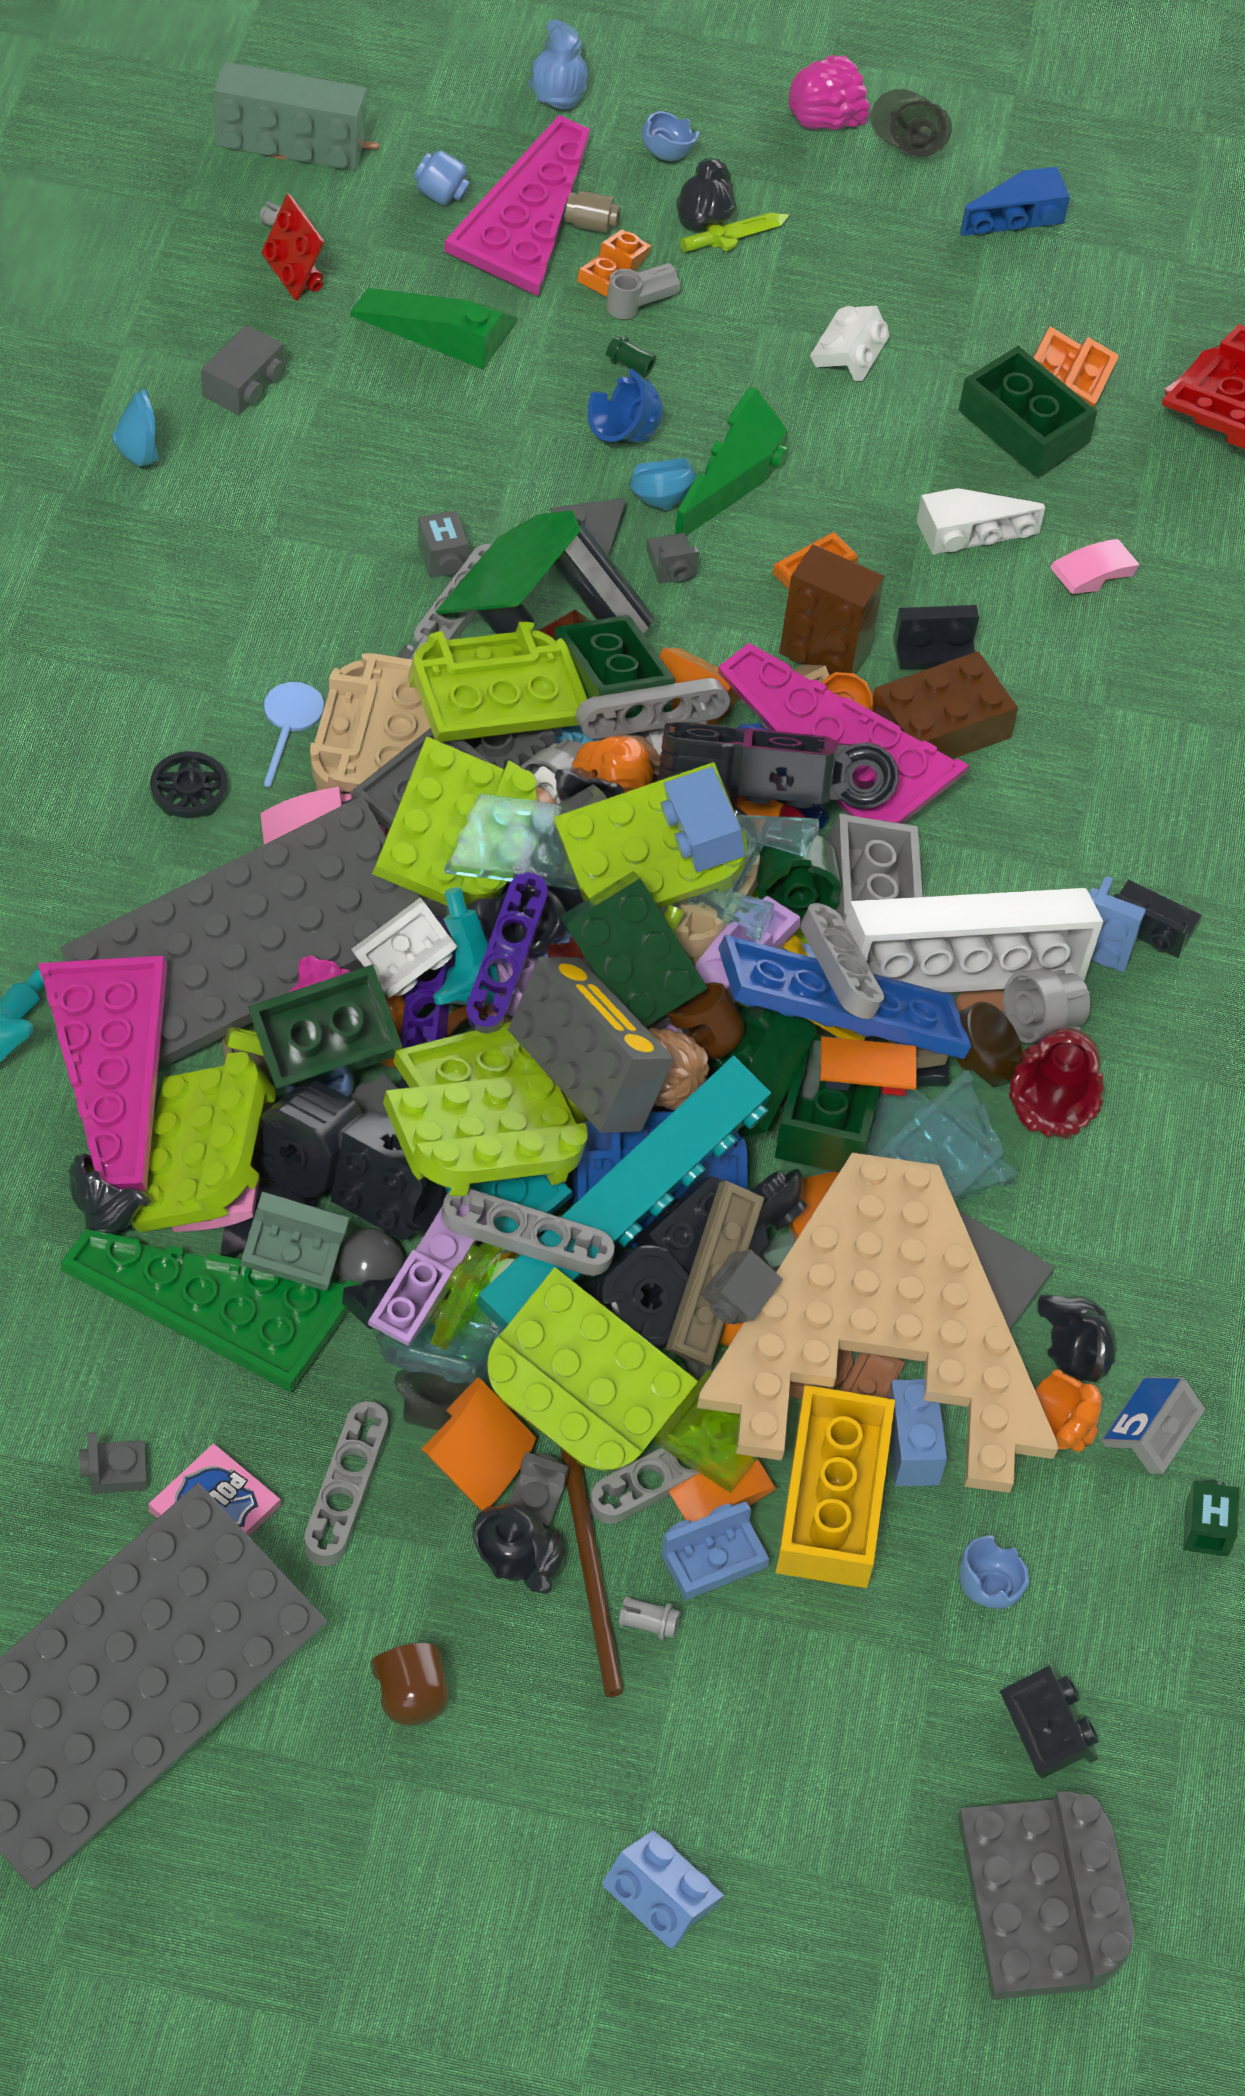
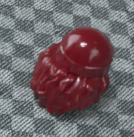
[1009,1028,1105,1139]

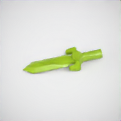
[680,212,789,253]

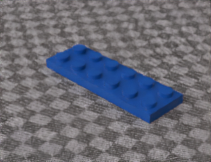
[718,935,972,1059]

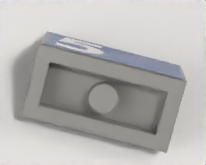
[1101,1377,1205,1474]

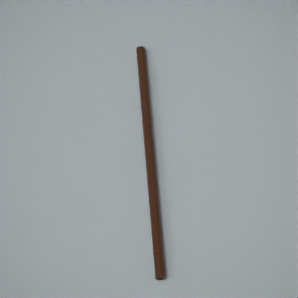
[560,1448,623,1697]

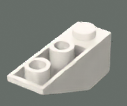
[917,488,1045,555]

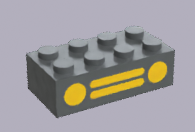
[508,957,674,1133]

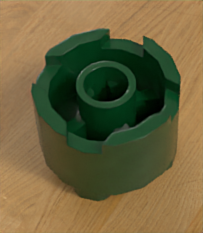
[756,826,842,921]

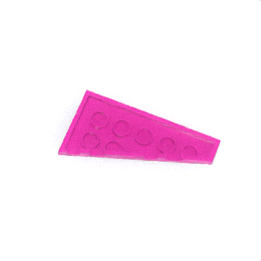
[444,115,590,296]
[718,643,969,824]
[38,956,167,1191]

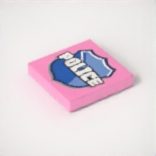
[148,1443,281,1536]

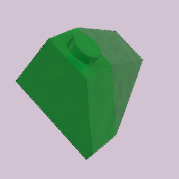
[350,288,517,370]
[675,386,789,536]

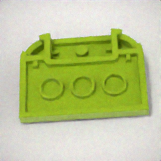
[408,622,587,742]
[372,737,537,909]
[553,762,747,908]
[394,1021,588,1124]
[131,1052,275,1232]
[383,1072,588,1196]
[487,1267,698,1471]

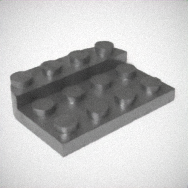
[958,1792,1134,2000]

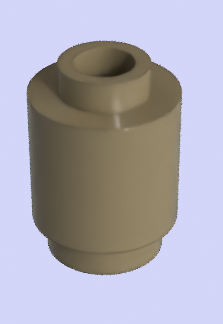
[565,191,621,234]

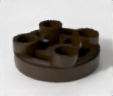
[956,1002,1023,1088]

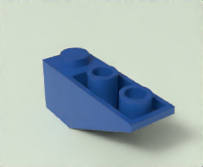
[960,167,1070,236]

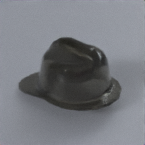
[871,89,952,157]
[394,1366,493,1430]

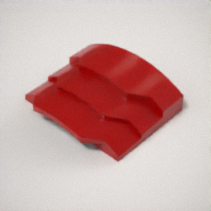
[1162,324,1245,449]

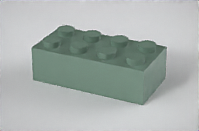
[214,61,367,171]

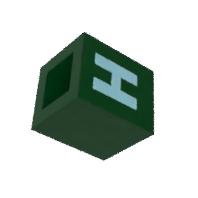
[1183,1480,1240,1557]

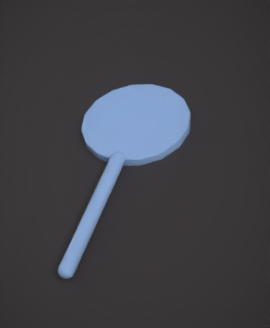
[264,682,324,787]

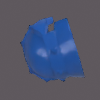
[587,368,663,443]

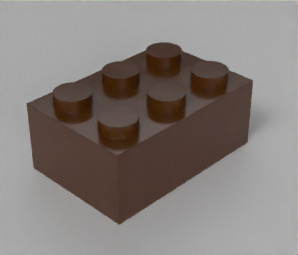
[779,544,885,675]
[873,651,1018,759]

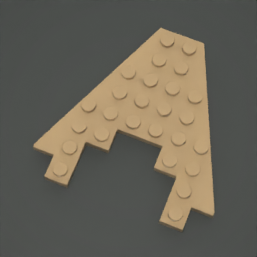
[697,1153,1058,1493]

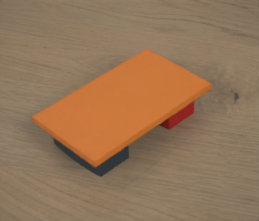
[820,1036,916,1096]

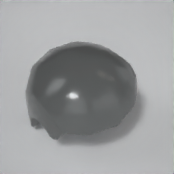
[334,1228,404,1283]

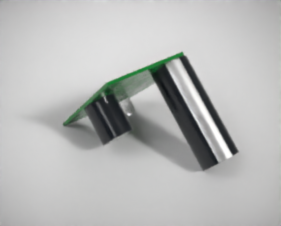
[435,510,654,635]

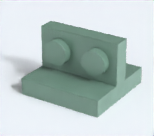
[240,1192,349,1291]

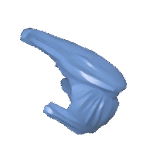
[528,20,588,109]

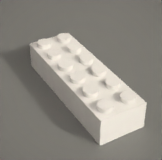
[845,888,1103,993]

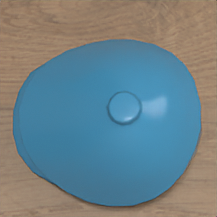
[112,388,159,467]
[629,458,696,511]

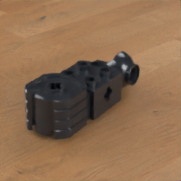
[658,722,899,809]
[254,1080,487,1260]
[583,1168,807,1348]

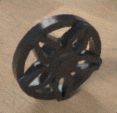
[150,751,228,818]

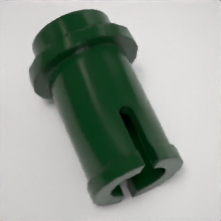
[606,336,656,377]

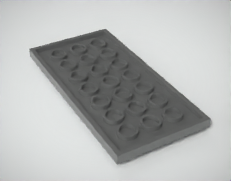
[59,796,420,1070]
[0,1482,327,1892]

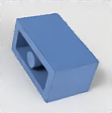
[660,766,745,873]
[887,1379,947,1486]

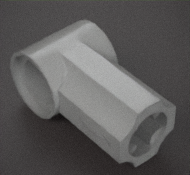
[606,263,680,319]

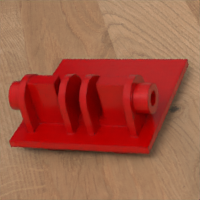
[261,194,325,301]

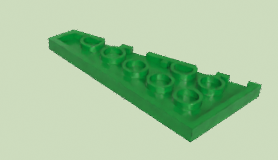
[61,1229,362,1393]

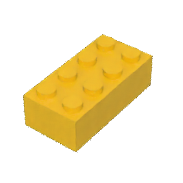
[776,1385,895,1589]

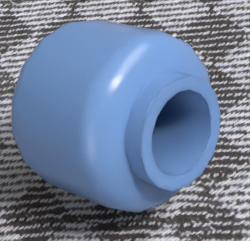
[413,150,470,206]

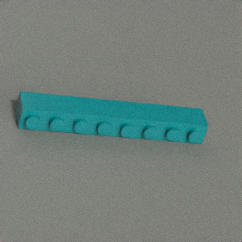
[476,1056,771,1332]

